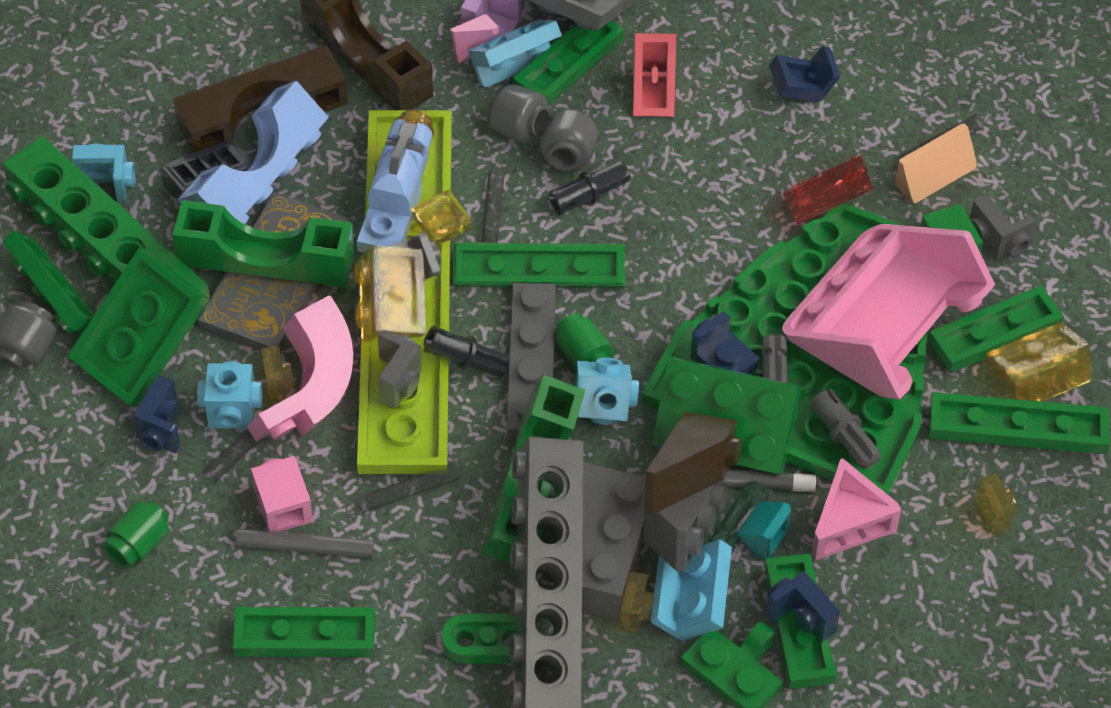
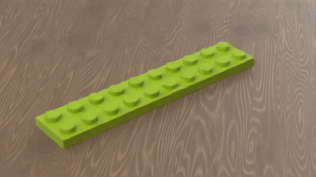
[357,110,452,474]

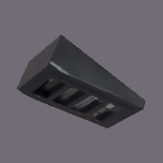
[161,140,253,204]

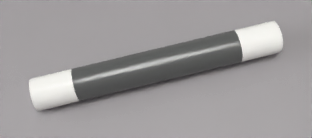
[720,469,816,493]

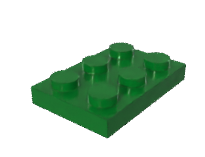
[68,248,210,407]
[651,357,801,475]

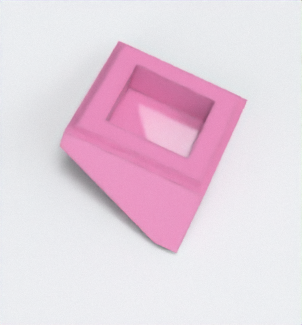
[451,14,499,64]

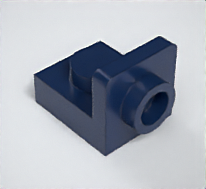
[690,311,759,374]
[133,375,180,454]
[765,571,840,642]

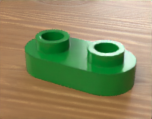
[441,613,516,664]

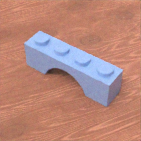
[178,81,329,224]

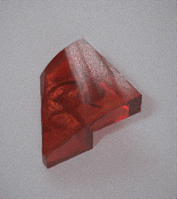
[783,152,874,224]

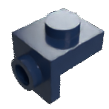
[769,46,840,102]

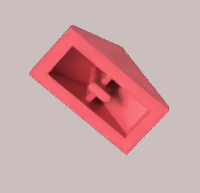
[633,33,676,117]

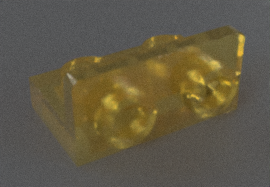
[354,246,426,341]
[987,322,1093,402]

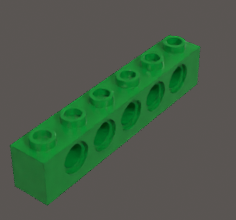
[3,135,210,319]

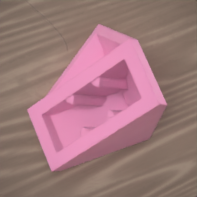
[811,457,901,561]

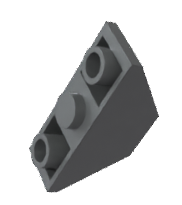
[643,482,727,572]

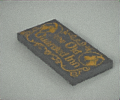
[198,192,350,357]

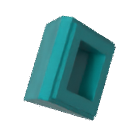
[737,502,791,560]

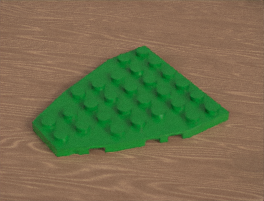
[641,202,927,496]

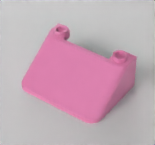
[782,224,995,400]

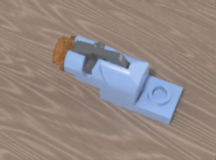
[357,110,434,254]

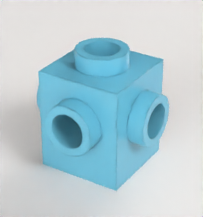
[575,358,639,425]
[197,361,262,429]

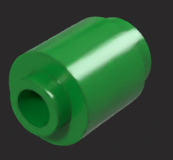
[554,313,615,370]
[102,501,170,568]

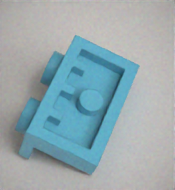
[468,19,562,87]
[651,539,732,641]

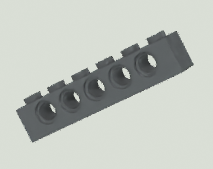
[508,437,584,708]

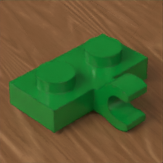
[681,621,783,708]

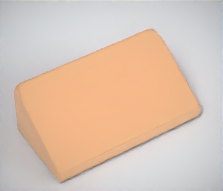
[894,124,976,203]

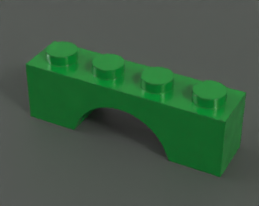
[172,200,355,287]
[480,375,585,563]

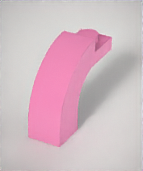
[247,295,353,442]

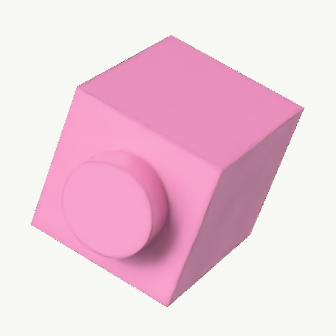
[251,456,313,532]

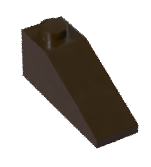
[644,412,742,514]

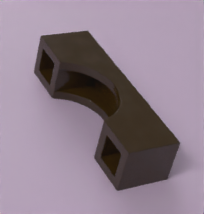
[300,0,433,110]
[173,44,348,153]

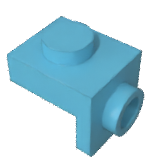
[72,143,135,202]

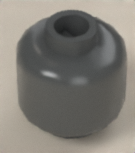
[488,84,552,144]
[540,109,598,171]
[0,300,57,369]

